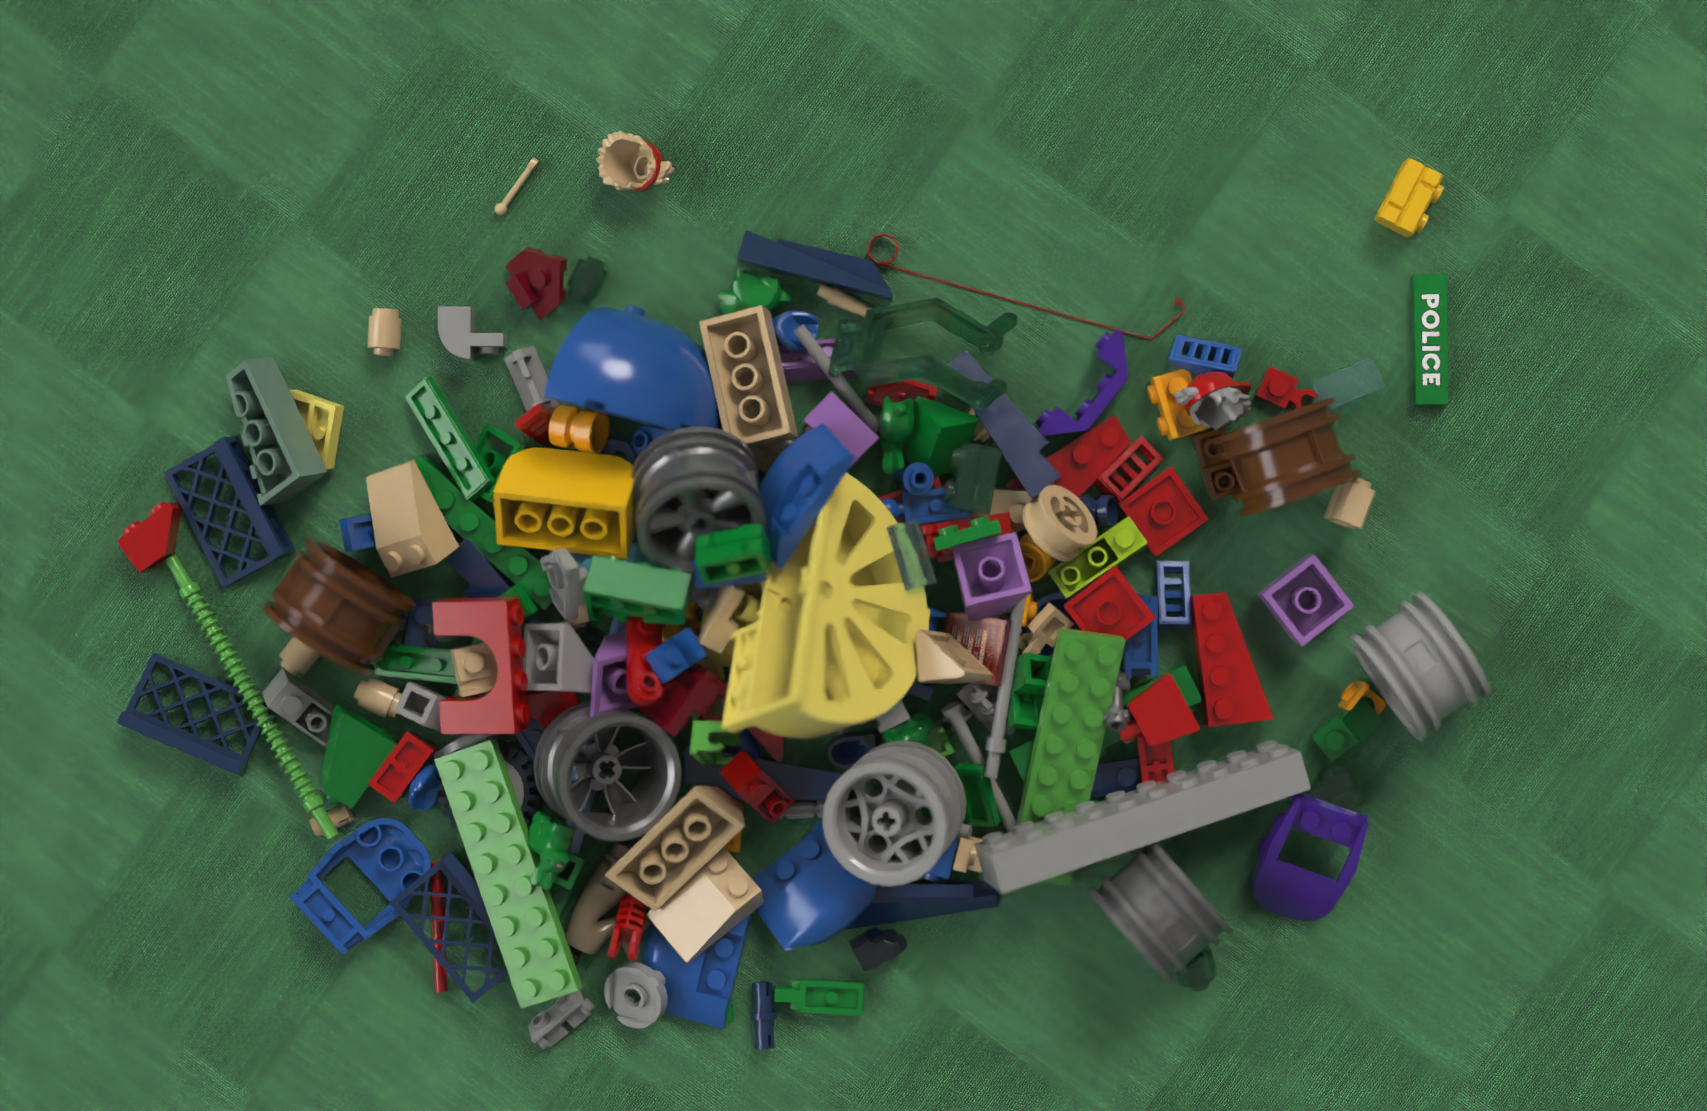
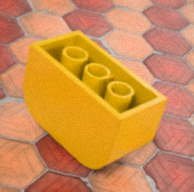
[493,447,637,559]

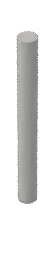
[793,324,879,433]

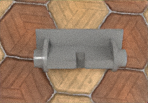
[504,345,559,412]
[528,990,594,1049]

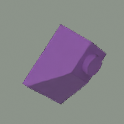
[952,532,1032,621]
[590,631,651,717]

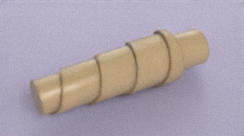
[816,283,875,320]

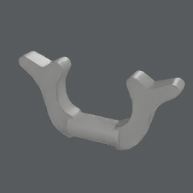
[433,734,502,759]

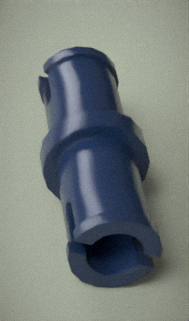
[751,981,777,1050]

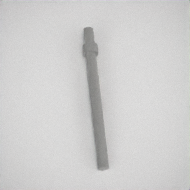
[984,598,1026,779]

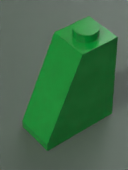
[319,703,397,808]

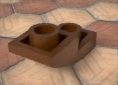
[1191,428,1240,500]

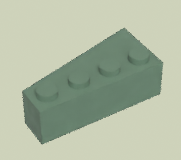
[226,357,327,506]

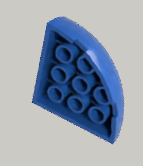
[543,305,721,431]

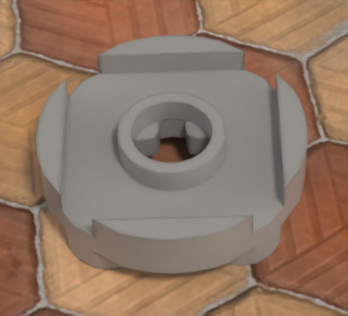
[604,962,668,1029]

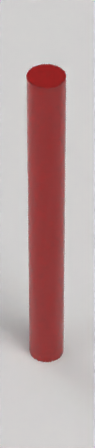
[430,861,448,993]

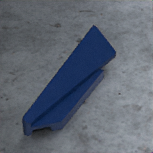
[737,231,893,301]
[947,349,1061,498]
[447,538,541,639]
[684,746,842,800]
[845,880,999,930]

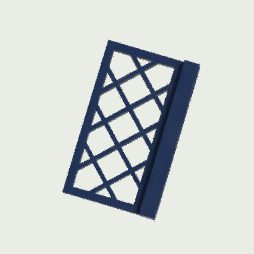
[164,436,296,588]
[117,653,271,777]
[389,851,508,1003]

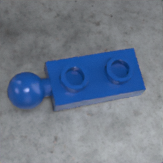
[881,485,971,525]

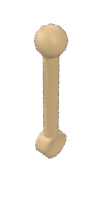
[494,157,539,216]

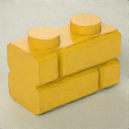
[1373,158,1444,237]

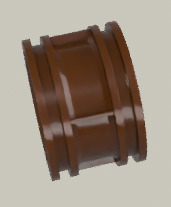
[1213,396,1361,517]
[263,537,416,676]

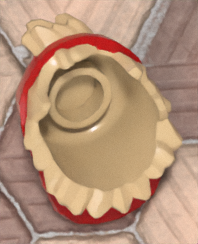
[596,131,675,192]

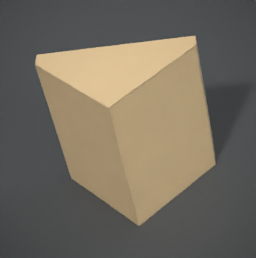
[916,629,994,684]

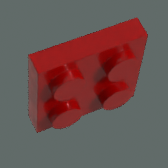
[1117,466,1209,557]
[1063,566,1156,640]

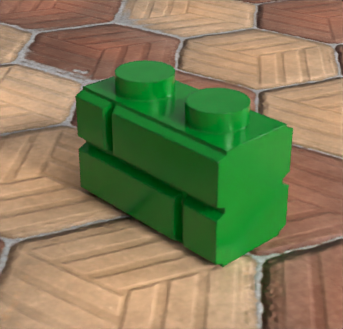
[695,523,771,585]

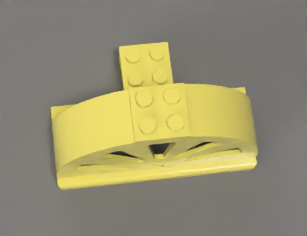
[700,473,930,739]

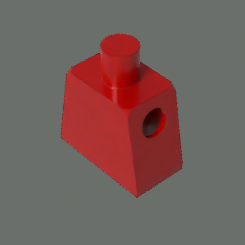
[1117,672,1200,747]

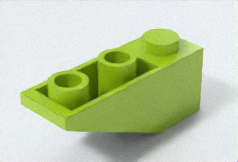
[1048,516,1148,599]

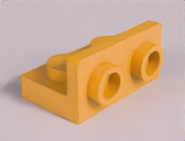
[1147,369,1207,441]

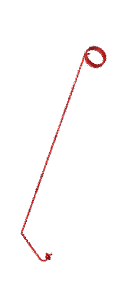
[868,234,1185,340]

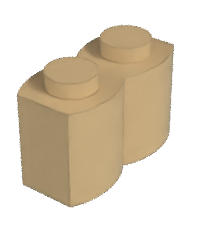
[1323,478,1376,529]

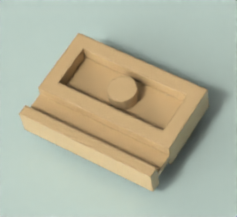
[450,642,498,697]

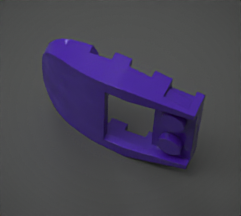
[1250,793,1368,921]

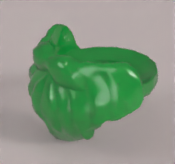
[882,710,933,745]

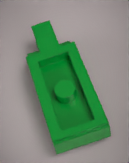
[774,978,865,1016]

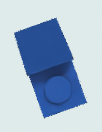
[339,514,376,552]
[645,627,707,684]

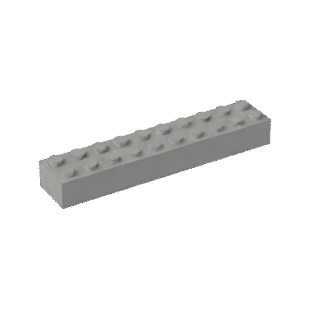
[974,740,1311,894]

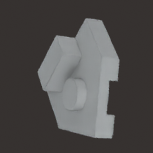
[540,548,588,622]

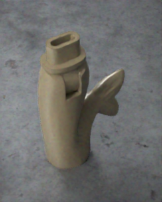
[565,841,652,956]

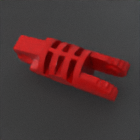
[607,893,649,961]

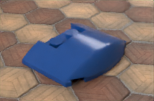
[758,423,856,569]
[752,820,878,952]
[642,913,752,1029]

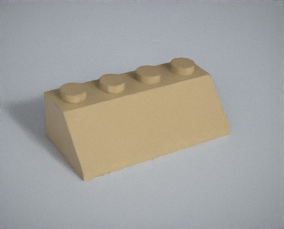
[699,305,799,447]
[606,786,745,912]

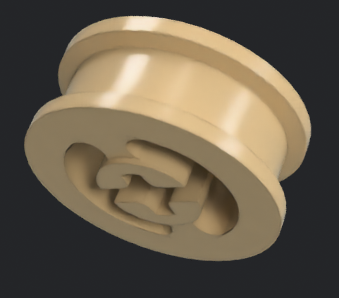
[1022,485,1097,561]

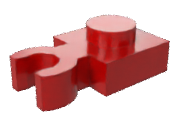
[1254,366,1317,410]

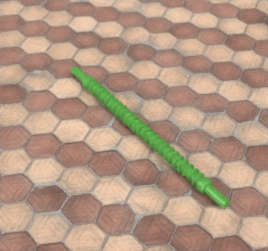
[165,555,339,840]

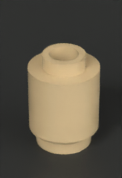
[367,308,402,356]
[279,637,321,676]
[354,677,402,719]

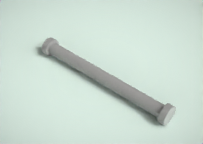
[941,701,1017,832]

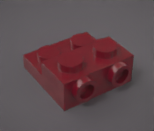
[639,662,722,737]

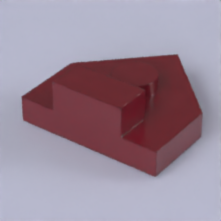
[505,247,568,320]

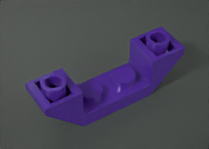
[1034,328,1128,437]

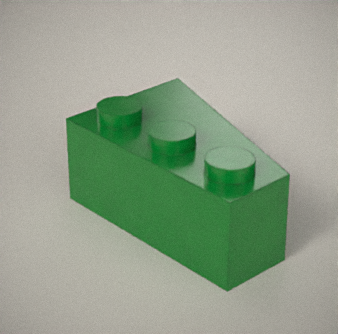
[583,555,693,625]

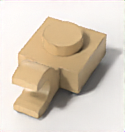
[1018,602,1074,655]

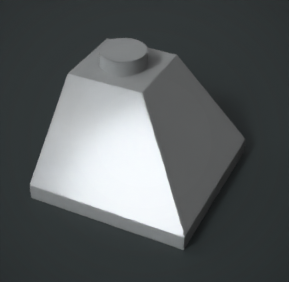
[523,623,594,693]

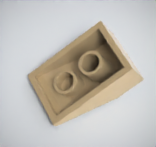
[366,460,459,578]
[646,847,764,964]

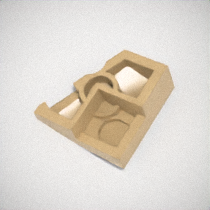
[698,584,745,653]

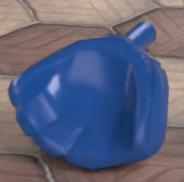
[772,310,819,351]
[408,748,441,810]

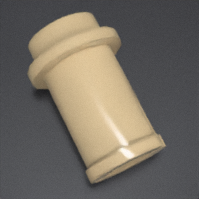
[310,804,354,837]

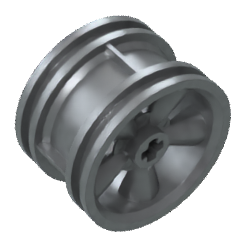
[632,427,766,577]
[534,701,681,841]

